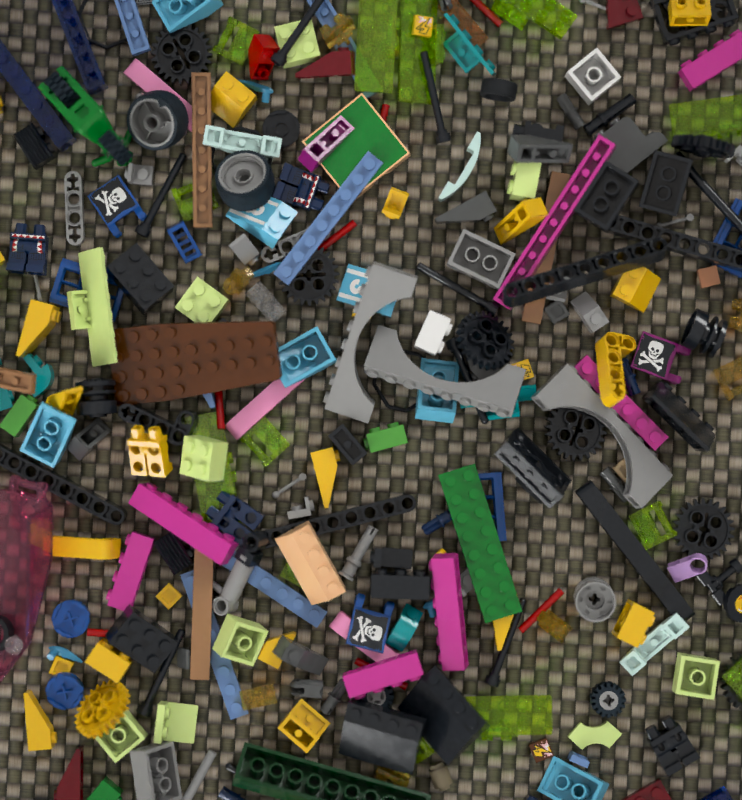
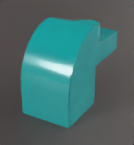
[23,353,54,398]
[385,603,423,652]

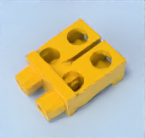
[127,425,173,478]

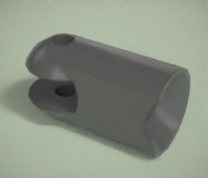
[290,678,324,699]

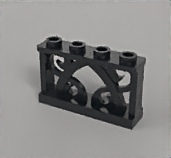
[649,0,739,46]
[494,428,572,508]

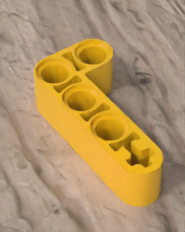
[595,332,636,408]
[42,535,121,560]

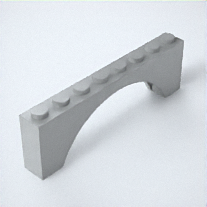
[323,261,418,423]
[364,325,526,418]
[531,364,673,509]

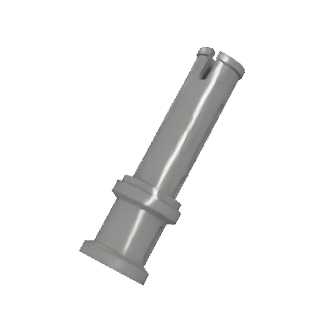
[338,524,379,582]

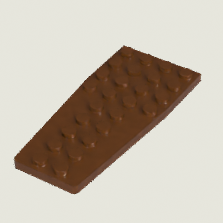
[110,321,282,406]

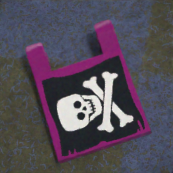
[630,331,691,385]

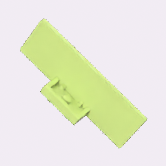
[67,247,117,367]

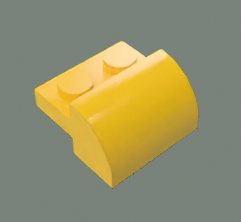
[277,698,331,754]

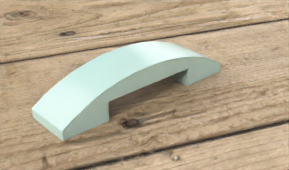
[203,125,282,158]
[438,131,481,202]
[619,612,690,676]

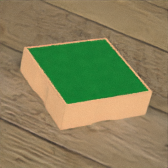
[302,93,411,199]

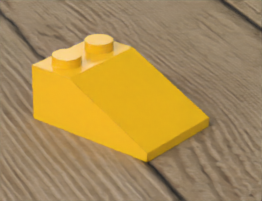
[16,299,62,357]

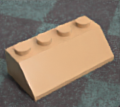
[275,520,346,605]

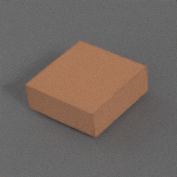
[697,265,721,288]

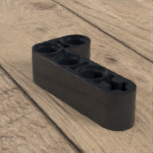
[118,403,199,445]

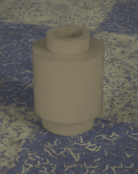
[429,761,453,791]

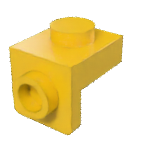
[381,187,409,219]

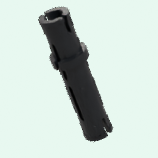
[583,93,636,136]

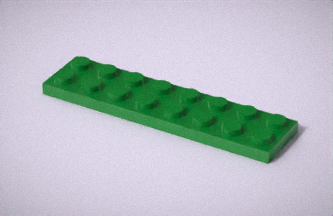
[438,464,522,623]

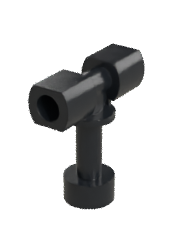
[695,558,742,605]

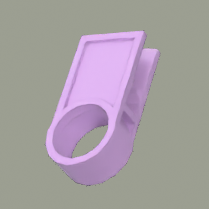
[667,553,708,583]

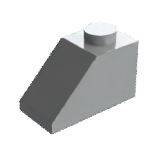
[229,233,261,267]
[570,291,609,334]

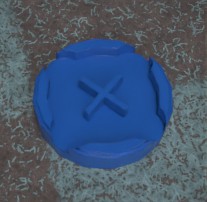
[51,599,91,638]
[45,672,84,710]

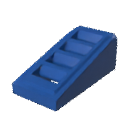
[167,220,202,264]

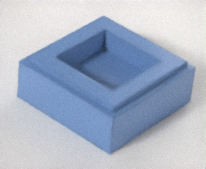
[567,751,590,768]

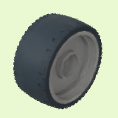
[126,90,189,151]
[215,150,275,211]

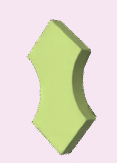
[567,720,622,750]

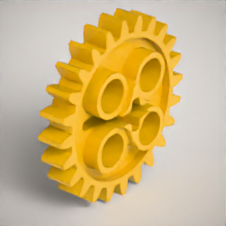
[74,680,131,739]

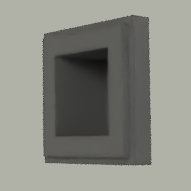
[177,647,191,669]

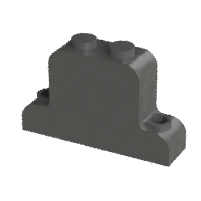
[593,117,668,173]

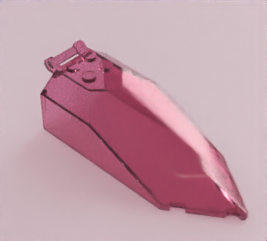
[0,475,53,682]

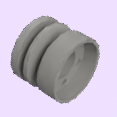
[573,577,616,622]

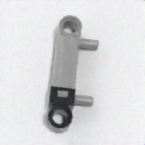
[212,531,269,616]

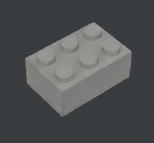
[446,229,516,290]
[129,741,183,800]

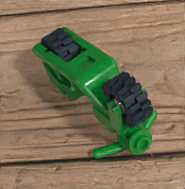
[38,66,133,167]

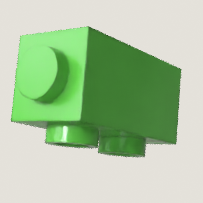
[0,394,40,437]
[363,422,408,453]

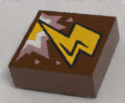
[529,737,554,763]

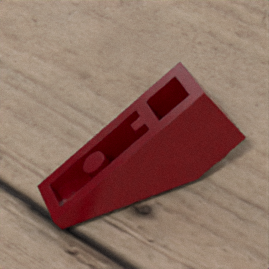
[295,47,356,79]
[54,746,84,800]

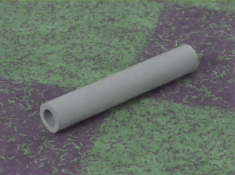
[181,749,217,800]

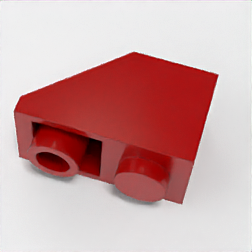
[248,34,280,80]

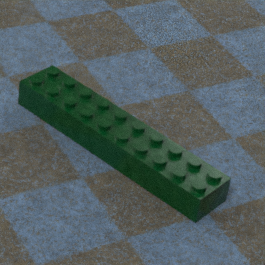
[232,742,431,800]

